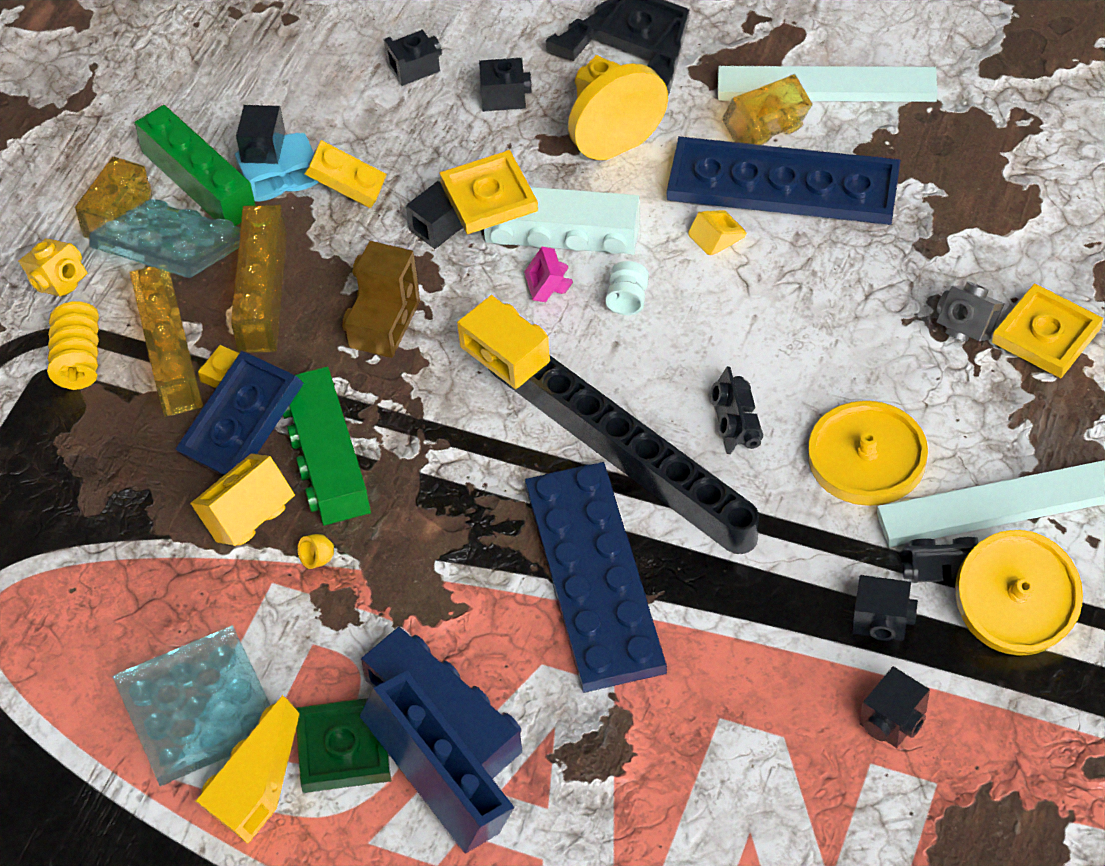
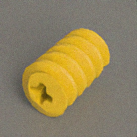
[47,301,99,390]

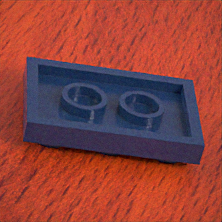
[175,351,304,477]

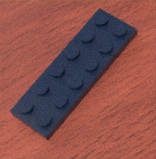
[667,136,901,225]
[525,462,667,693]

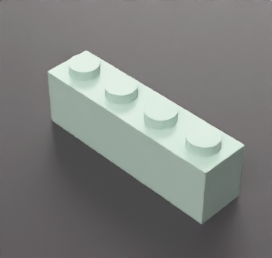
[484,187,640,254]

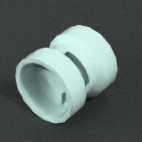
[606,261,649,315]

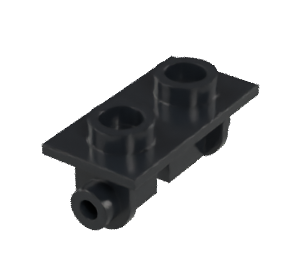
[710,366,764,455]
[900,537,979,583]

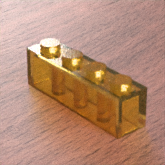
[231,205,287,353]
[130,263,203,417]

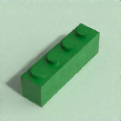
[134,104,257,232]
[283,366,371,526]

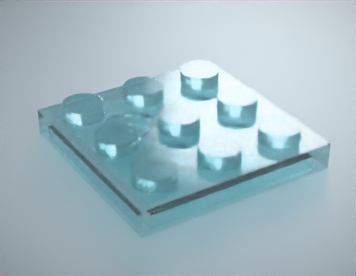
[89,199,247,278]
[112,625,271,787]

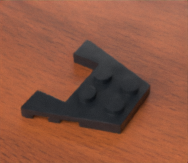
[546,0,690,96]

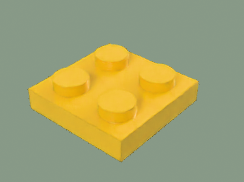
[439,150,538,234]
[992,283,1103,378]

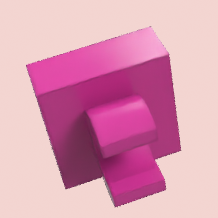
[524,246,573,302]

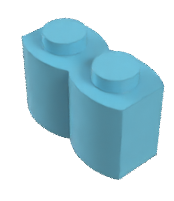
[235,133,319,202]

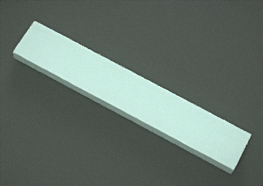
[718,66,938,102]
[877,460,1105,548]

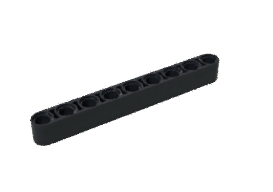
[488,355,759,554]

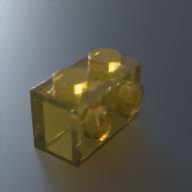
[722,74,813,145]
[74,156,153,248]

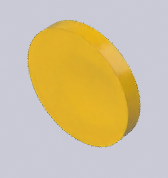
[568,64,668,160]
[808,401,928,506]
[955,530,1083,656]

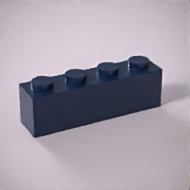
[361,626,522,779]
[360,670,515,854]

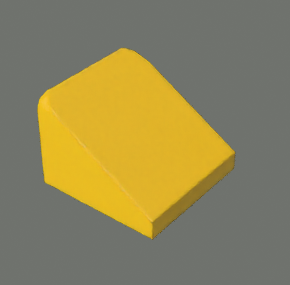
[688,210,747,255]

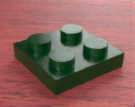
[295,698,391,793]

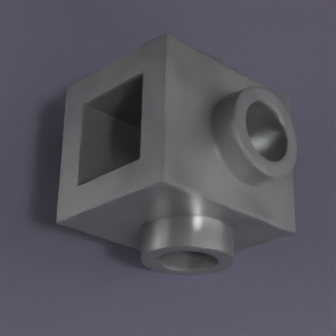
[937,281,1004,342]

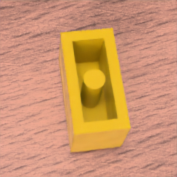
[457,295,550,389]
[191,454,295,546]

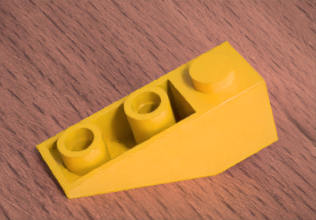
[196,695,299,844]

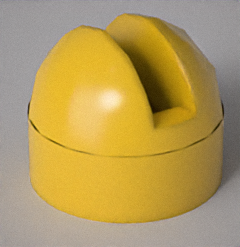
[298,534,334,569]

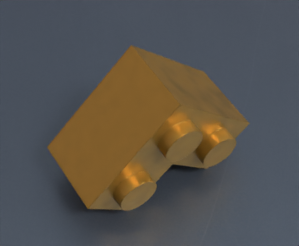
[343,241,420,358]

